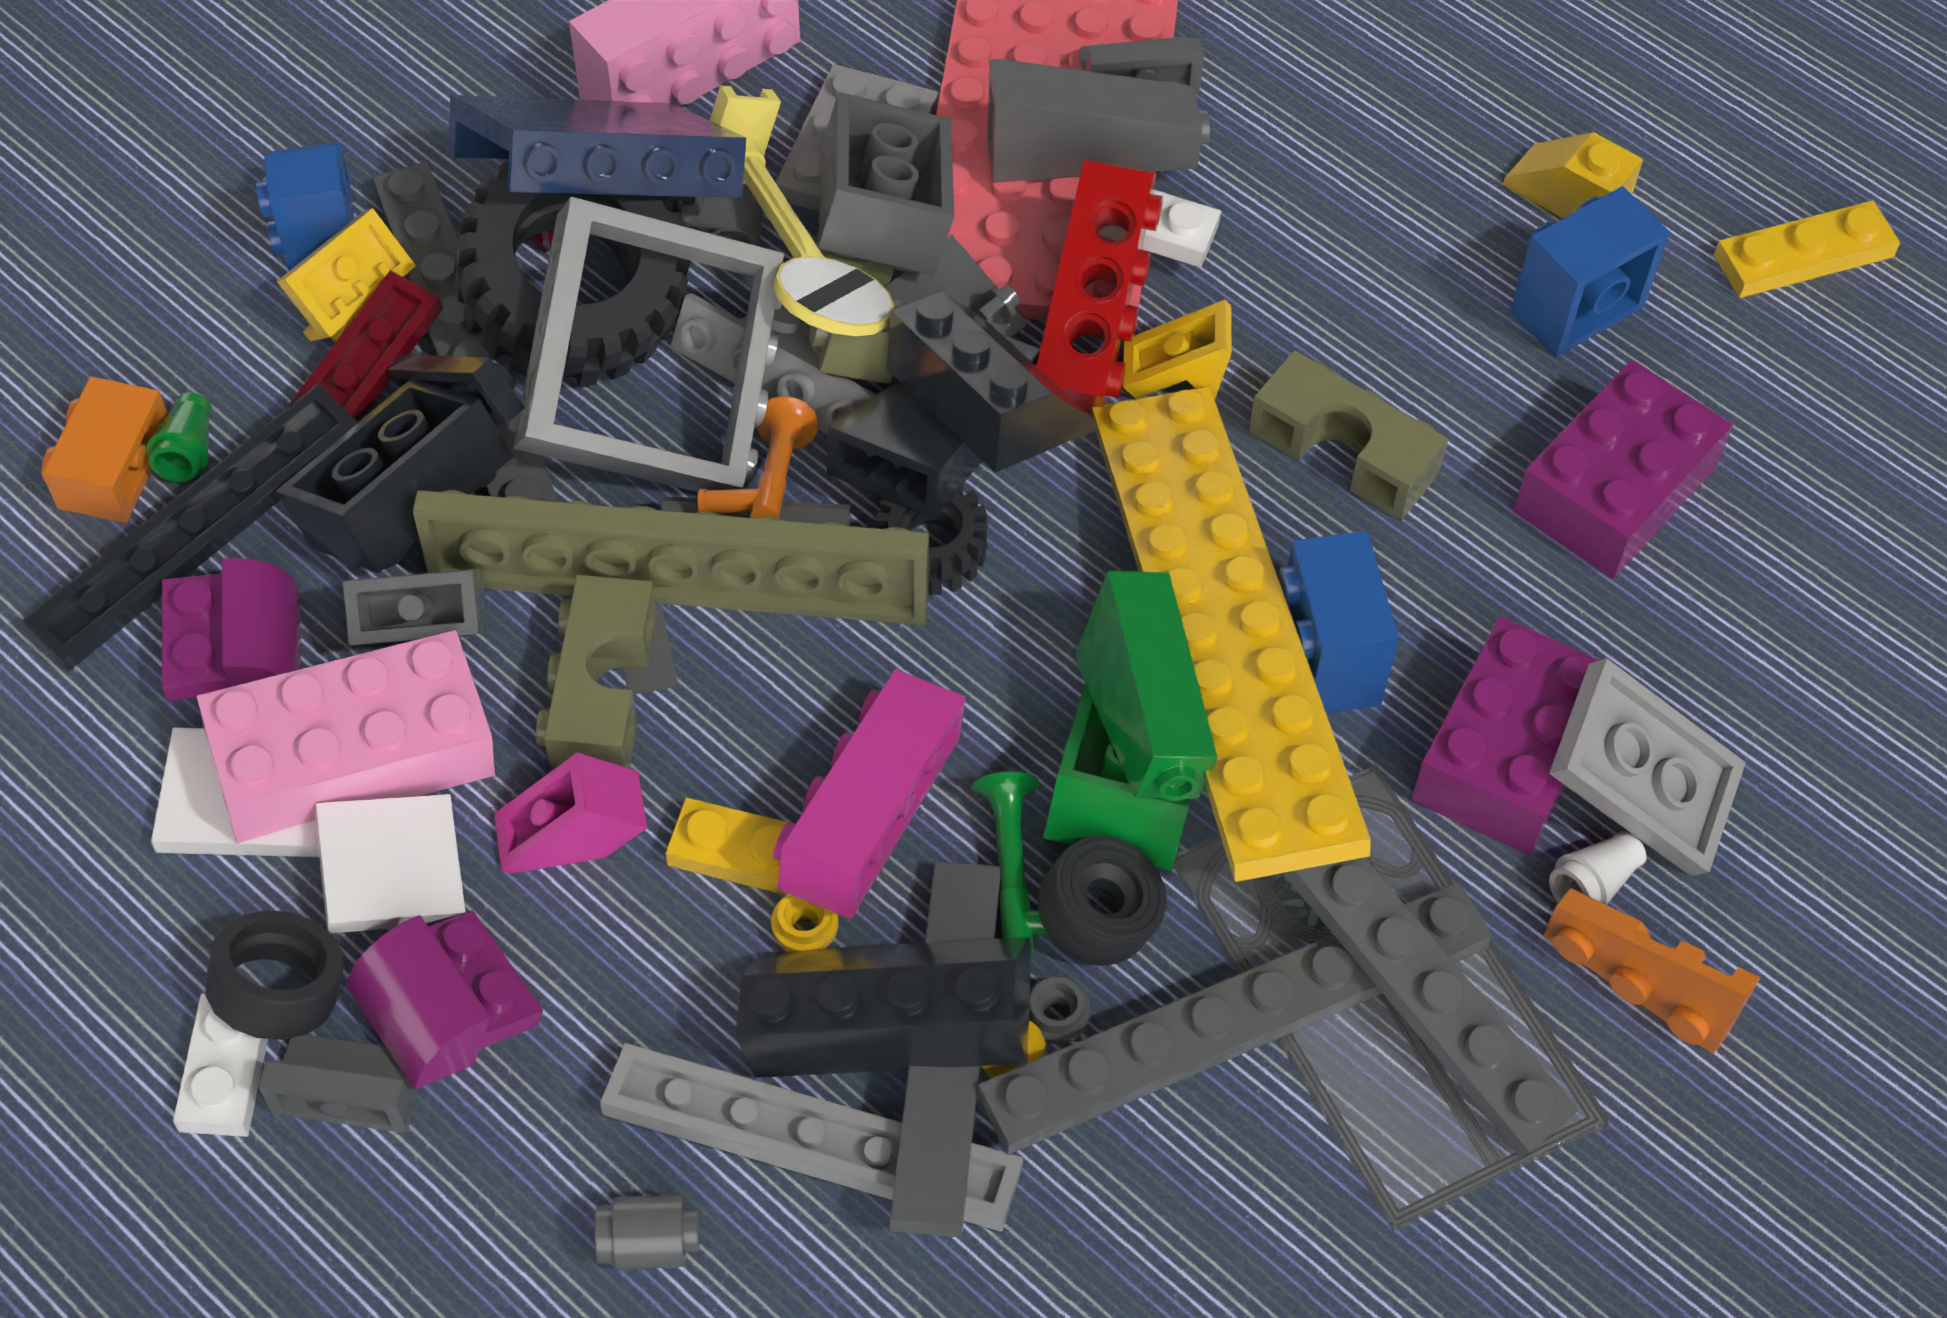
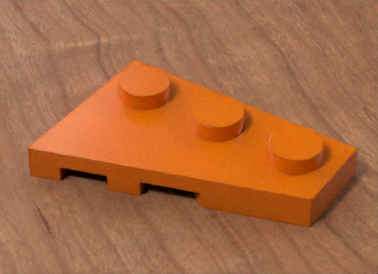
[1543,888,1761,1055]

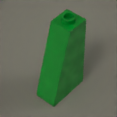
[1075,571,1218,801]

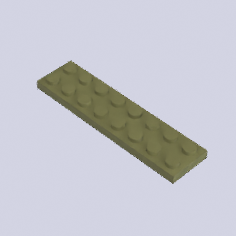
[413,490,929,626]

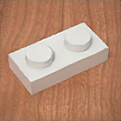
[1097,190,1221,268]
[173,994,268,1137]

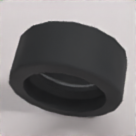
[205,910,343,1040]

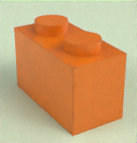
[42,376,168,524]

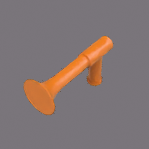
[698,396,818,519]

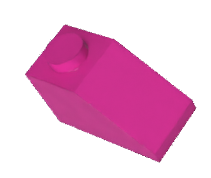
[494,753,647,873]

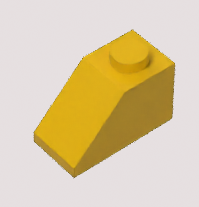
[1503,132,1644,218]

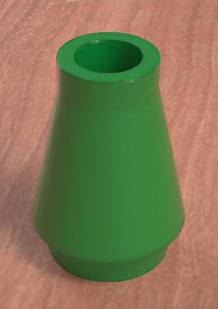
[146,392,212,483]

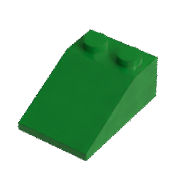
[1043,683,1190,871]

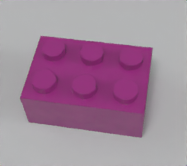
[1513,359,1733,579]
[1411,616,1599,856]

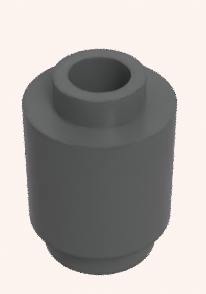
[595,1194,700,1270]

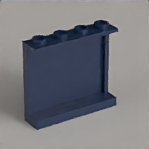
[448,95,747,198]

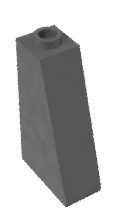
[987,59,1210,183]

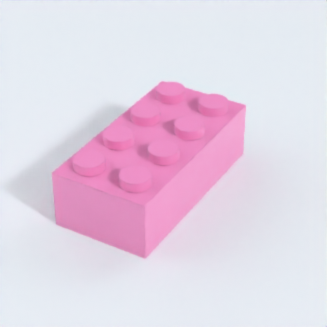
[569,0,800,107]
[196,630,495,845]

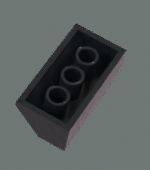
[735,937,1032,1078]

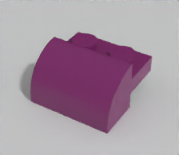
[162,558,302,701]
[346,910,543,1089]

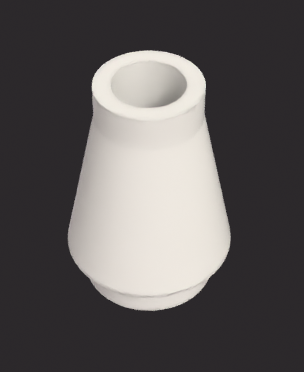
[1549,831,1646,905]

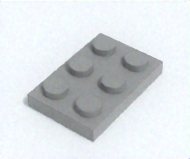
[775,64,938,211]
[1549,658,1746,876]

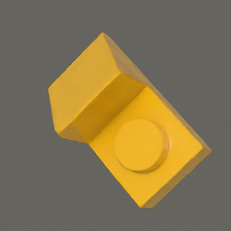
[1123,300,1232,400]

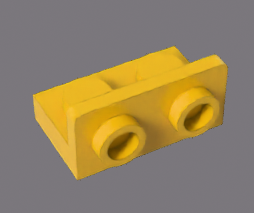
[277,208,416,342]

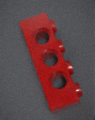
[1036,160,1163,413]

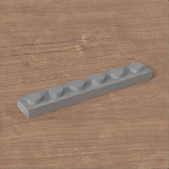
[600,1043,1023,1232]

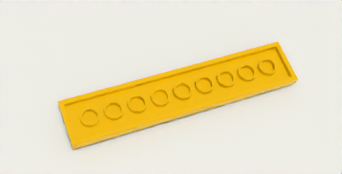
[1092,386,1371,882]

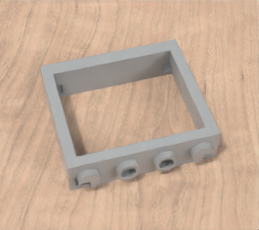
[513,197,784,492]

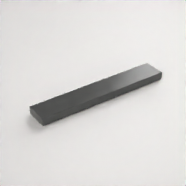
[890,861,1001,1238]

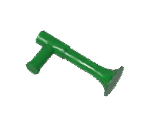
[971,771,1048,957]

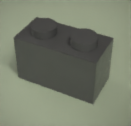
[342,568,488,646]

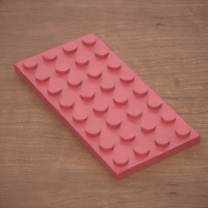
[936,0,1178,331]

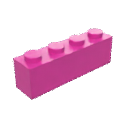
[773,669,966,919]

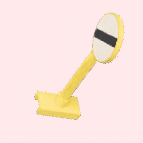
[710,85,894,337]

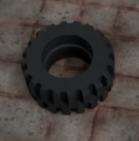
[454,160,691,387]

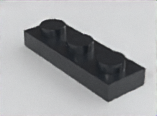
[387,355,525,423]

